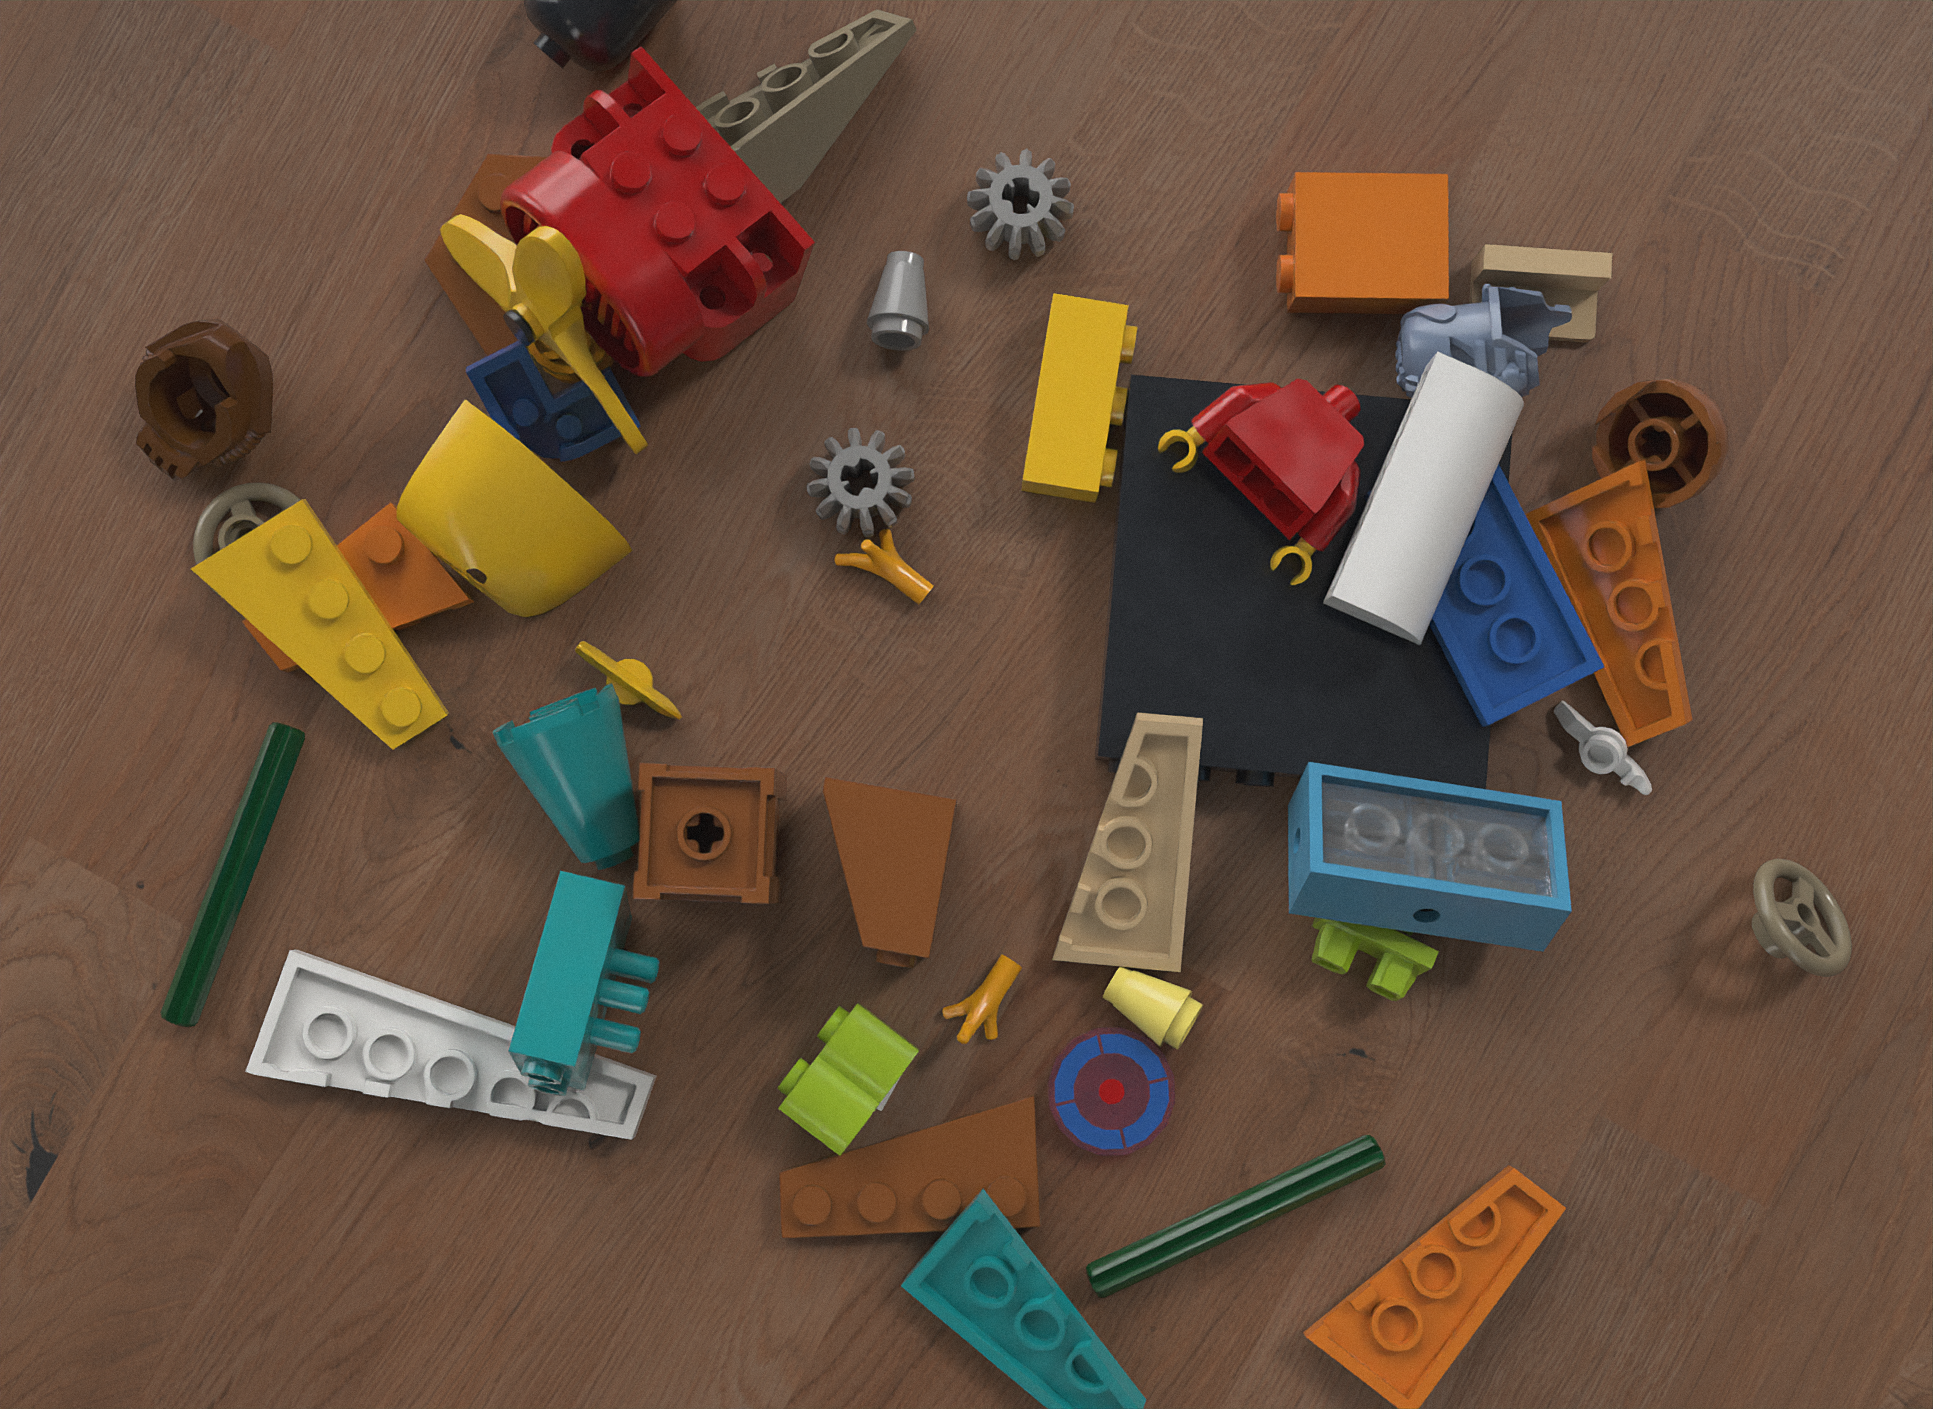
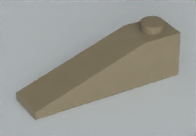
[696,9,916,204]

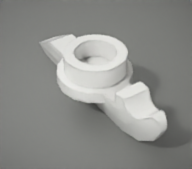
[1554,700,1652,795]

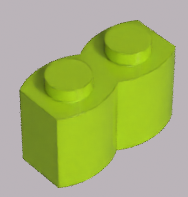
[777,1002,919,1156]

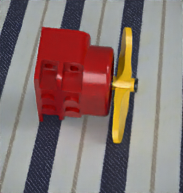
[440,46,815,455]

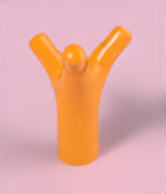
[834,529,934,605]
[942,954,1022,1044]

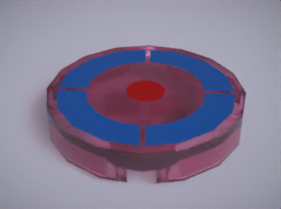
[1047,1026,1175,1156]

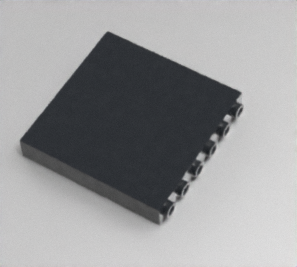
[1095,374,1513,797]

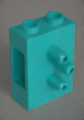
[508,871,660,1096]

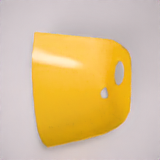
[397,400,633,617]

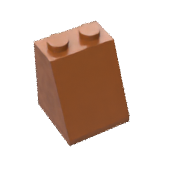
[823,777,957,968]

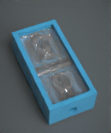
[1288,762,1572,952]

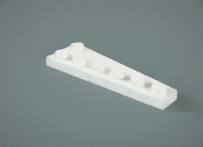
[245,950,657,1140]

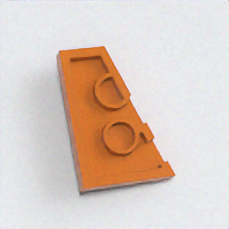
[242,502,474,673]

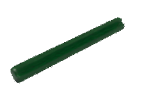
[160,722,305,1027]
[1086,1135,1386,1298]

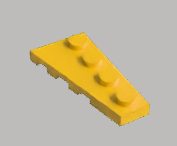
[191,499,449,750]

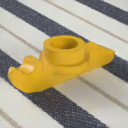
[575,641,682,720]

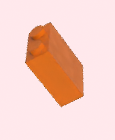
[1276,172,1449,314]

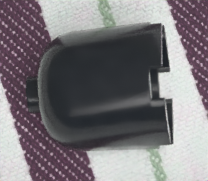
[524,0,677,72]

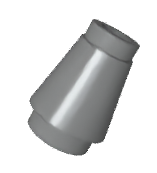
[867,251,929,350]

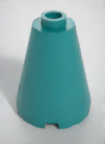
[493,684,640,870]

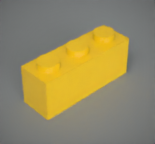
[1021,293,1137,503]

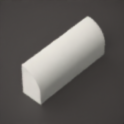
[1323,352,1524,645]

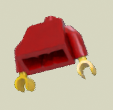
[1158,378,1365,585]

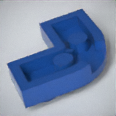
[466,341,641,462]

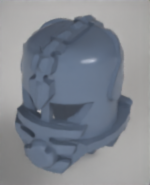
[1395,284,1572,398]

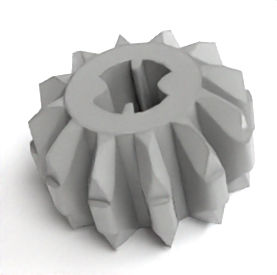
[967,148,1074,260]
[807,428,915,537]

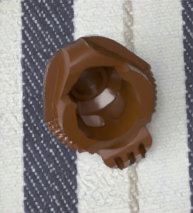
[135,319,273,481]

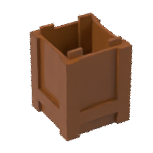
[633,763,787,904]

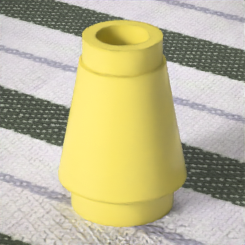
[1103,967,1203,1050]

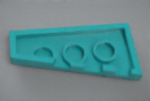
[901,1189,1147,1409]

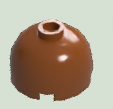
[1592,379,1729,508]

